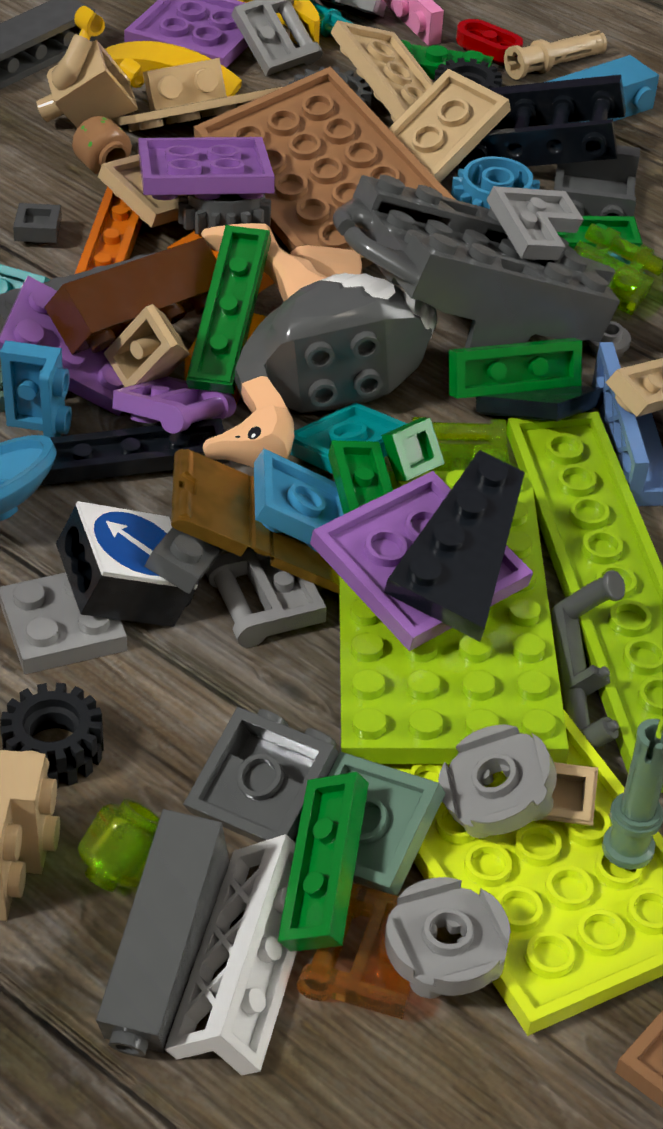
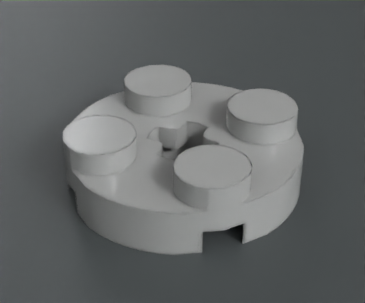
[438,724,557,839]
[385,877,511,999]

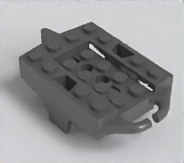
[332,175,620,348]

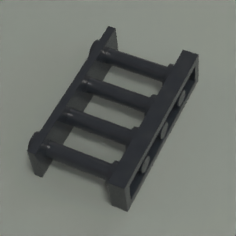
[459,75,626,169]

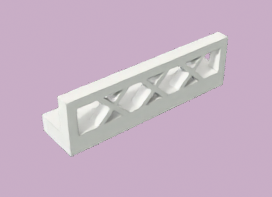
[165,834,297,1076]

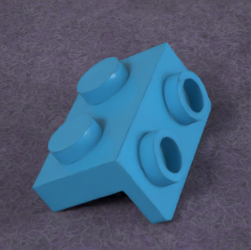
[0,340,72,438]

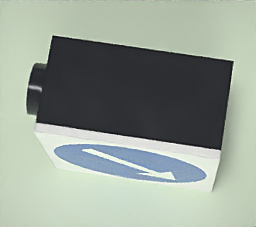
[56,501,198,627]

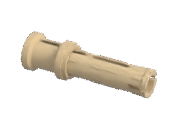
[504,30,607,80]

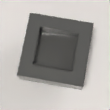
[13,203,62,244]

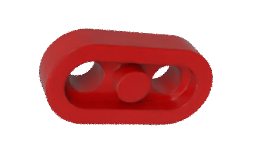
[456,19,523,65]

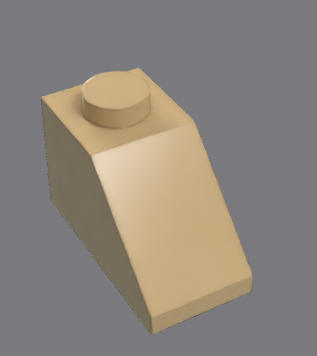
[104,304,190,387]

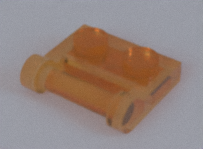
[296,884,412,1019]

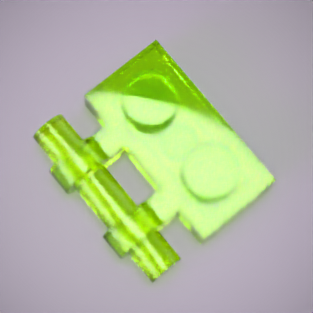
[573,223,663,315]

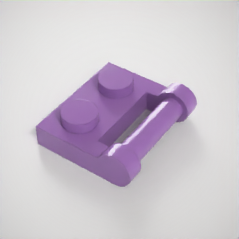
[112,376,236,434]

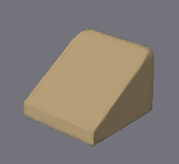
[541,762,598,826]

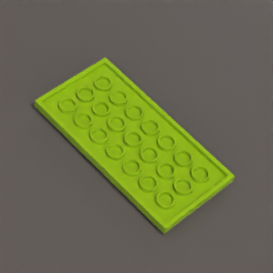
[339,470,569,764]

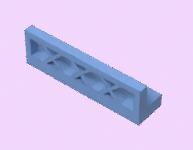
[592,342,663,506]

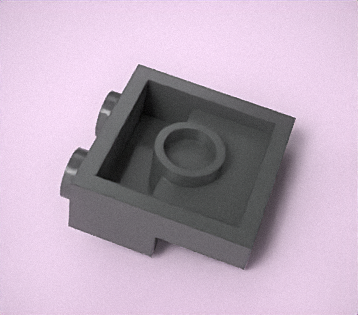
[183,706,339,842]

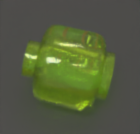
[78,799,160,892]

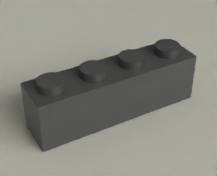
[0,0,96,90]

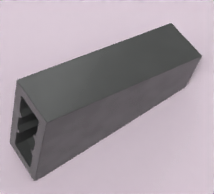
[96,809,230,1056]

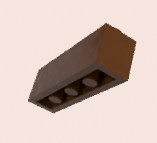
[44,237,217,355]

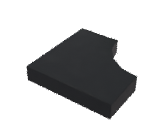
[476,386,603,422]

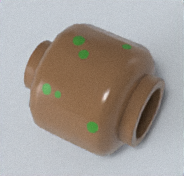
[72,116,132,174]

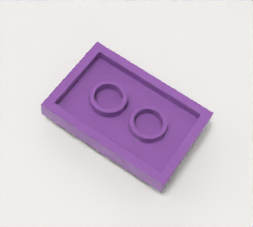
[0,276,125,416]

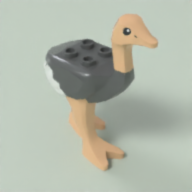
[201,223,438,468]

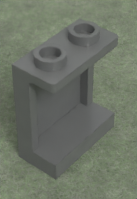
[554,145,640,216]

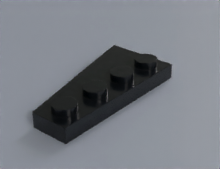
[384,450,525,642]

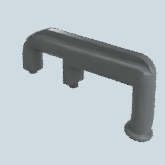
[550,570,625,749]

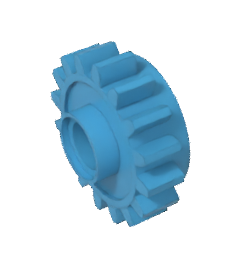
[451,156,540,209]

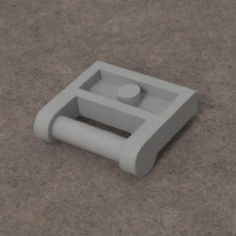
[231,0,324,76]
[205,548,327,648]

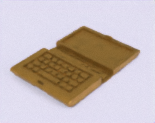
[171,449,339,593]

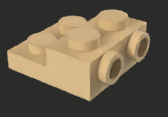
[0,750,60,921]

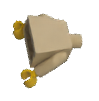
[36,6,145,128]

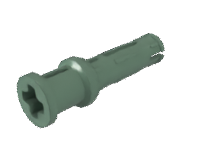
[602,719,663,870]

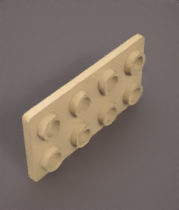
[115,58,282,132]

